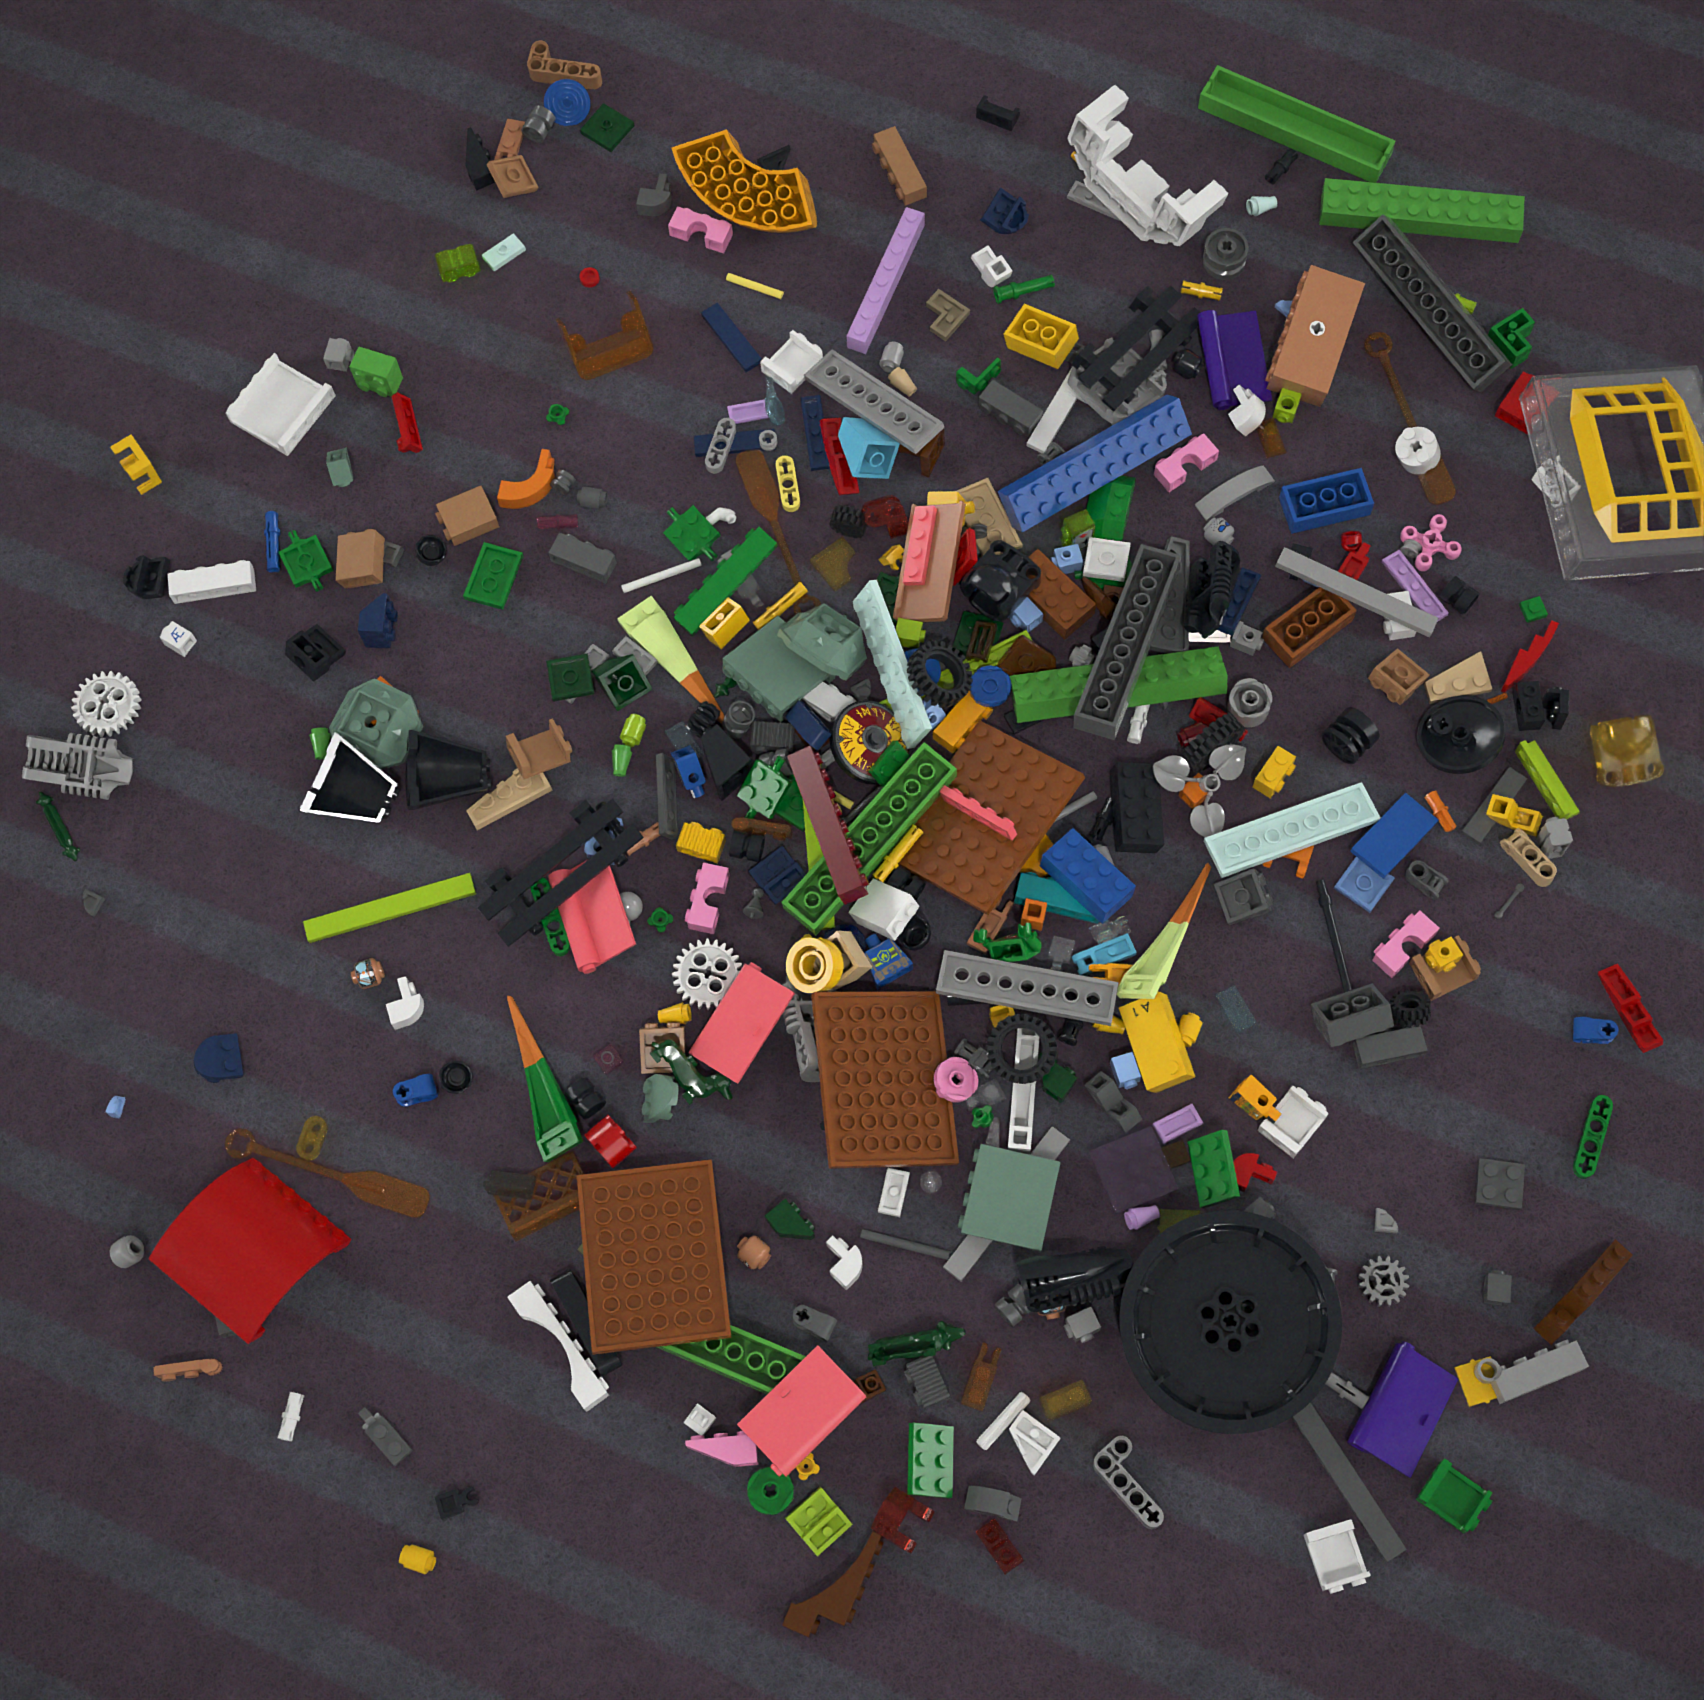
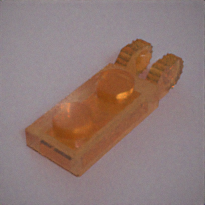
[731,817,793,841]
[961,1343,1002,1412]

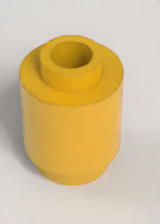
[1178,1013,1203,1047]
[399,1544,436,1574]

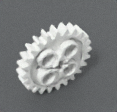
[71,671,141,737]
[672,939,742,1010]

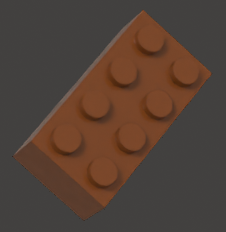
[1027,549,1096,640]
[1262,587,1357,668]

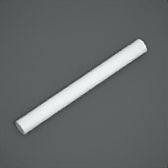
[621,558,702,593]

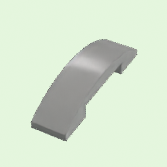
[1195,465,1275,521]

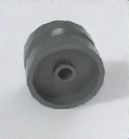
[1202,228,1249,280]

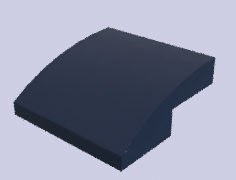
[748,846,806,905]

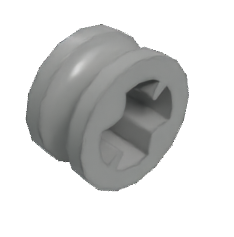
[759,430,778,451]
[1400,539,1422,558]

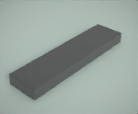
[656,753,678,839]
[1461,767,1528,845]

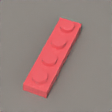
[903,505,937,586]
[940,785,1017,841]

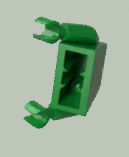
[973,922,1042,962]

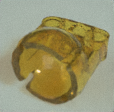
[1590,714,1664,787]

